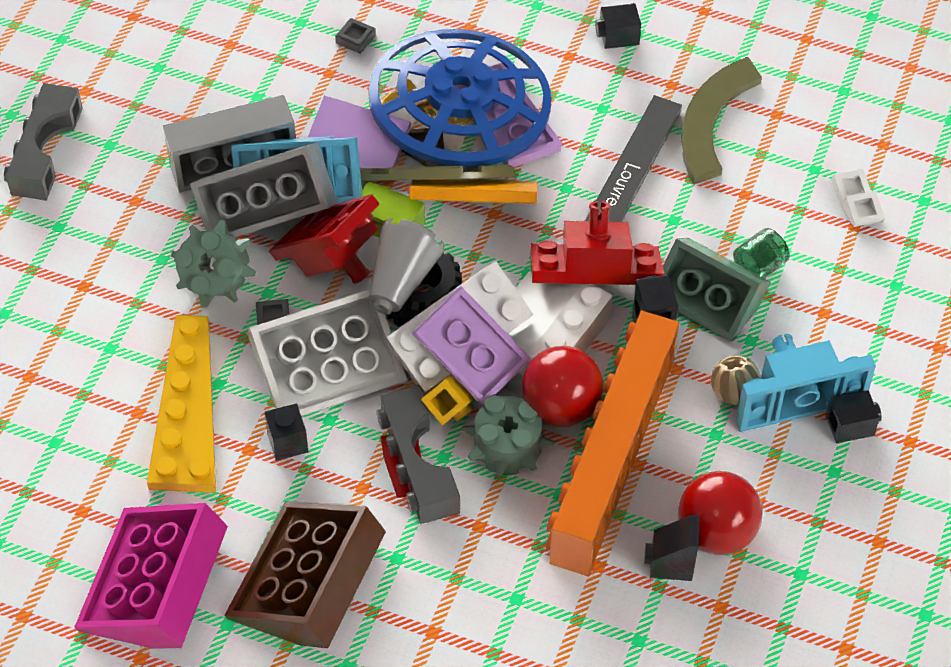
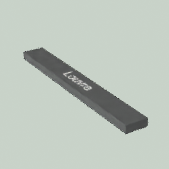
[585,95,682,222]

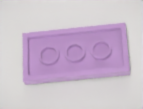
[455,63,562,167]

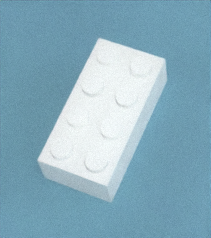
[385,260,534,394]

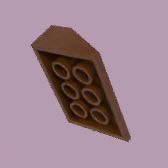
[224,501,386,649]

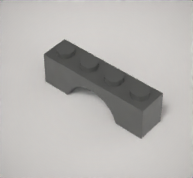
[4,83,83,201]
[376,385,460,524]

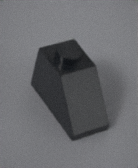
[644,515,699,581]

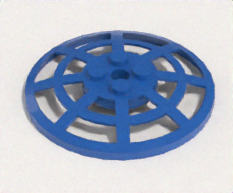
[369,29,552,168]

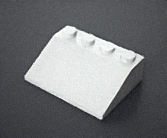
[503,271,613,399]
[247,289,408,417]

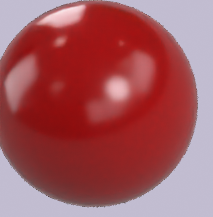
[522,346,603,427]
[678,471,763,555]

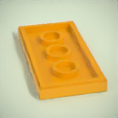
[409,179,537,204]

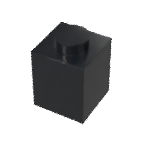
[595,3,641,49]
[826,390,882,444]
[264,403,309,461]

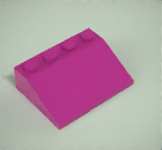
[74,503,228,649]

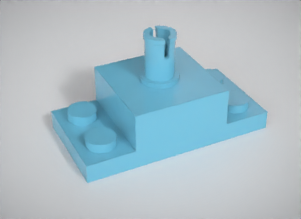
[231,136,363,203]
[736,334,876,432]

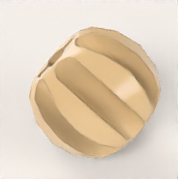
[711,356,761,405]

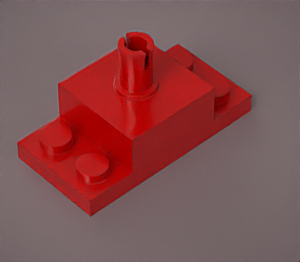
[268,194,380,284]
[530,201,664,285]

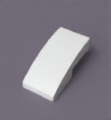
[831,169,885,227]

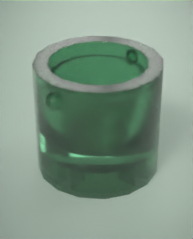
[733,228,790,279]

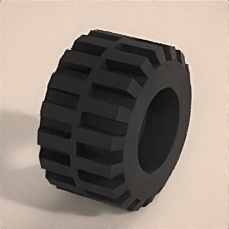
[385,251,462,327]

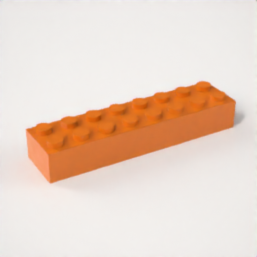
[546,310,679,577]

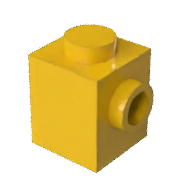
[421,375,474,426]

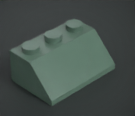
[663,238,771,341]

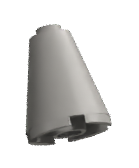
[369,218,444,314]

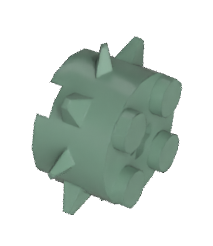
[171,220,256,308]
[462,395,554,476]

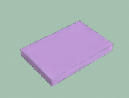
[307,95,411,168]
[411,286,531,406]

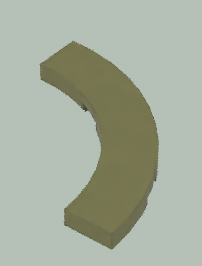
[681,57,762,184]
[360,165,514,181]

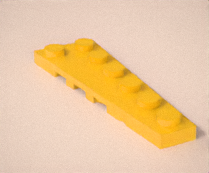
[147,315,216,493]

